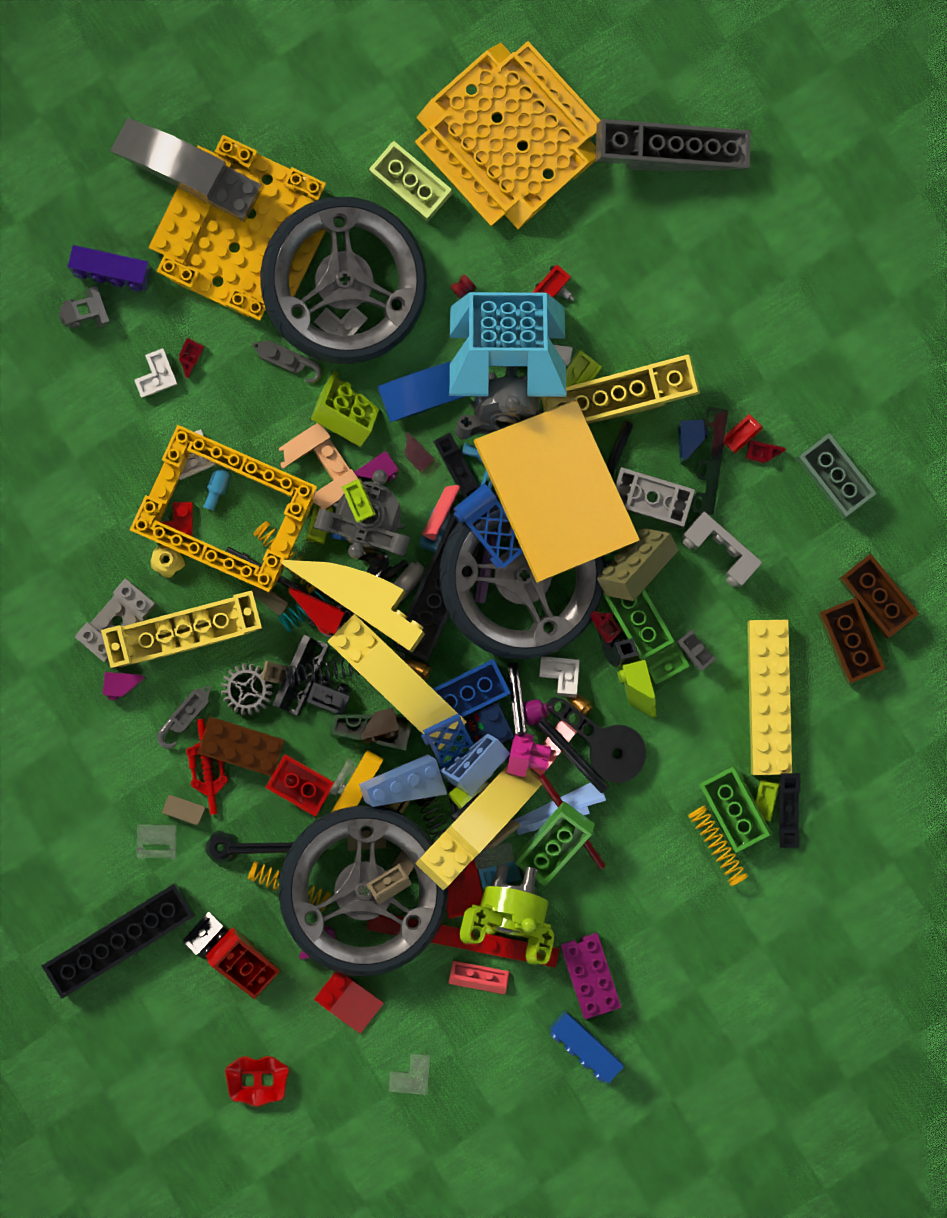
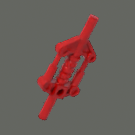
[186,719,228,815]

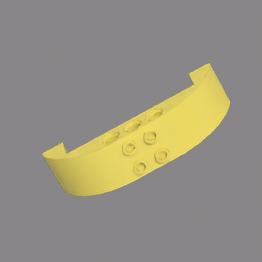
[101,591,262,668]

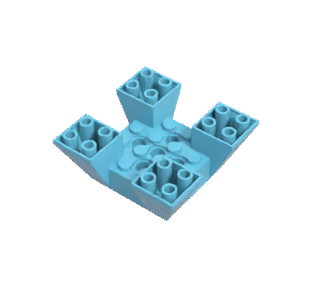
[449,292,566,397]

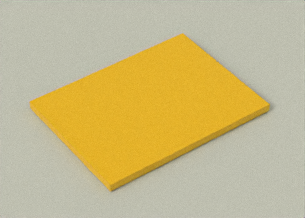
[474,400,640,583]

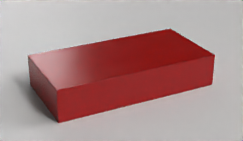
[532,264,571,298]
[724,414,763,454]

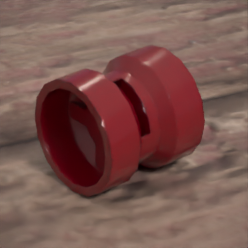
[450,274,476,299]

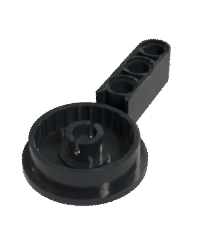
[547,697,646,783]

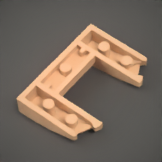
[279,423,358,510]

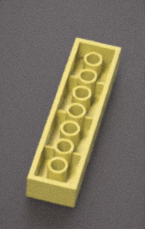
[747,620,792,775]

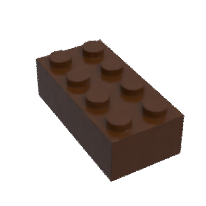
[838,554,919,639]
[818,598,886,684]
[197,716,284,776]

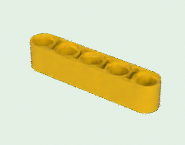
[331,749,384,812]

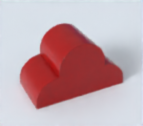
[206,927,280,999]

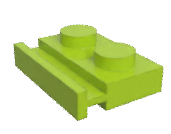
[566,350,602,387]

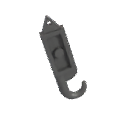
[252,340,322,383]
[157,686,211,749]

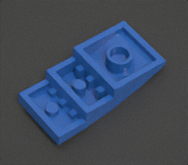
[377,361,465,423]

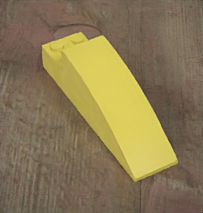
[541,354,700,424]
[281,560,425,652]
[327,614,466,749]
[415,765,542,890]

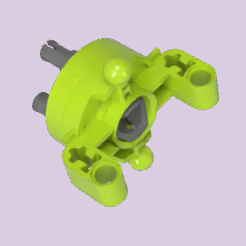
[460,864,554,964]

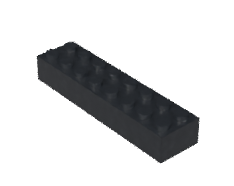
[393,510,484,662]
[42,883,196,999]

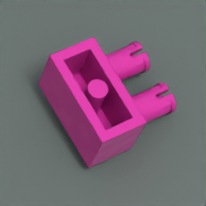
[506,733,551,777]

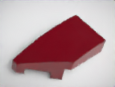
[178,337,205,379]
[745,440,786,463]
[590,611,622,643]

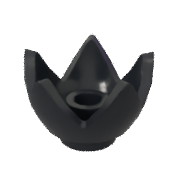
[358,549,389,577]
[205,830,238,865]

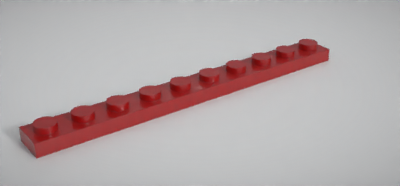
[366,915,559,968]

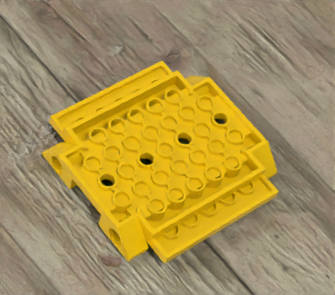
[415,41,601,230]
[148,135,326,321]

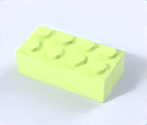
[369,141,452,223]

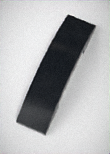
[433,432,480,500]
[779,773,800,848]

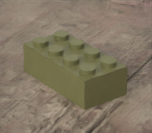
[597,528,678,601]

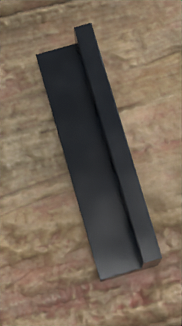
[273,635,331,716]

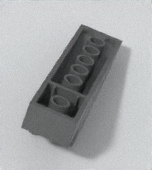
[110,118,263,222]
[596,119,751,171]

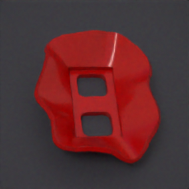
[225,1056,289,1107]

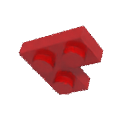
[160,502,193,537]

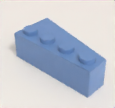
[359,754,447,807]

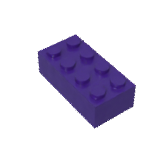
[68,245,152,292]

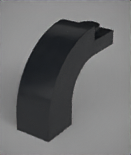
[596,628,639,667]

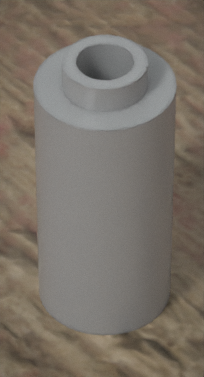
[393,562,426,603]

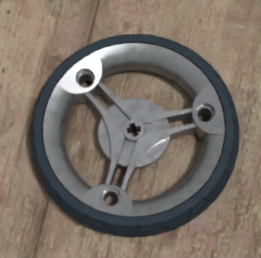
[260,197,427,364]
[440,495,605,659]
[279,806,448,976]

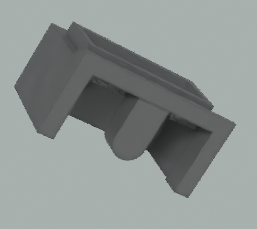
[677,629,717,671]

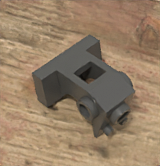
[58,286,109,329]

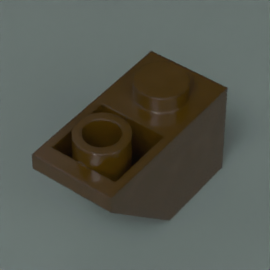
[361,708,399,744]

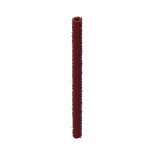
[538,774,606,870]

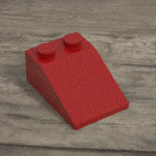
[289,586,344,635]
[265,754,335,817]
[314,972,384,1033]

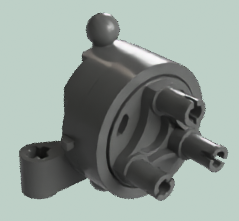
[455,366,543,439]
[314,470,410,559]

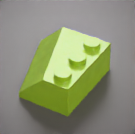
[311,370,379,447]
[617,660,656,718]

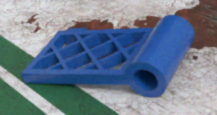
[453,484,523,569]
[421,714,473,784]

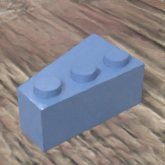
[440,734,510,796]

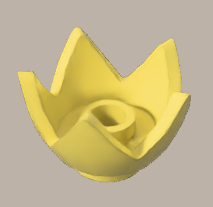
[151,545,185,578]

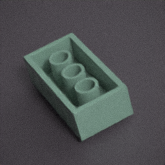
[796,433,877,519]

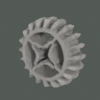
[221,663,273,715]

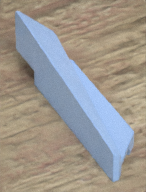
[514,783,606,835]

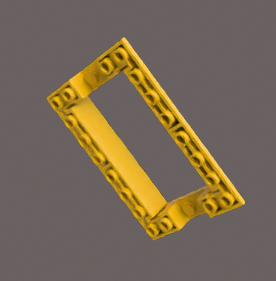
[130,425,317,592]

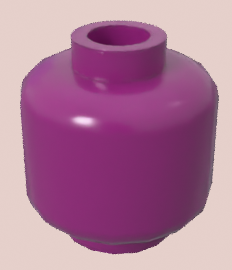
[523,699,548,726]

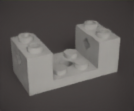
[615,467,695,529]
[681,512,762,588]
[75,578,157,663]

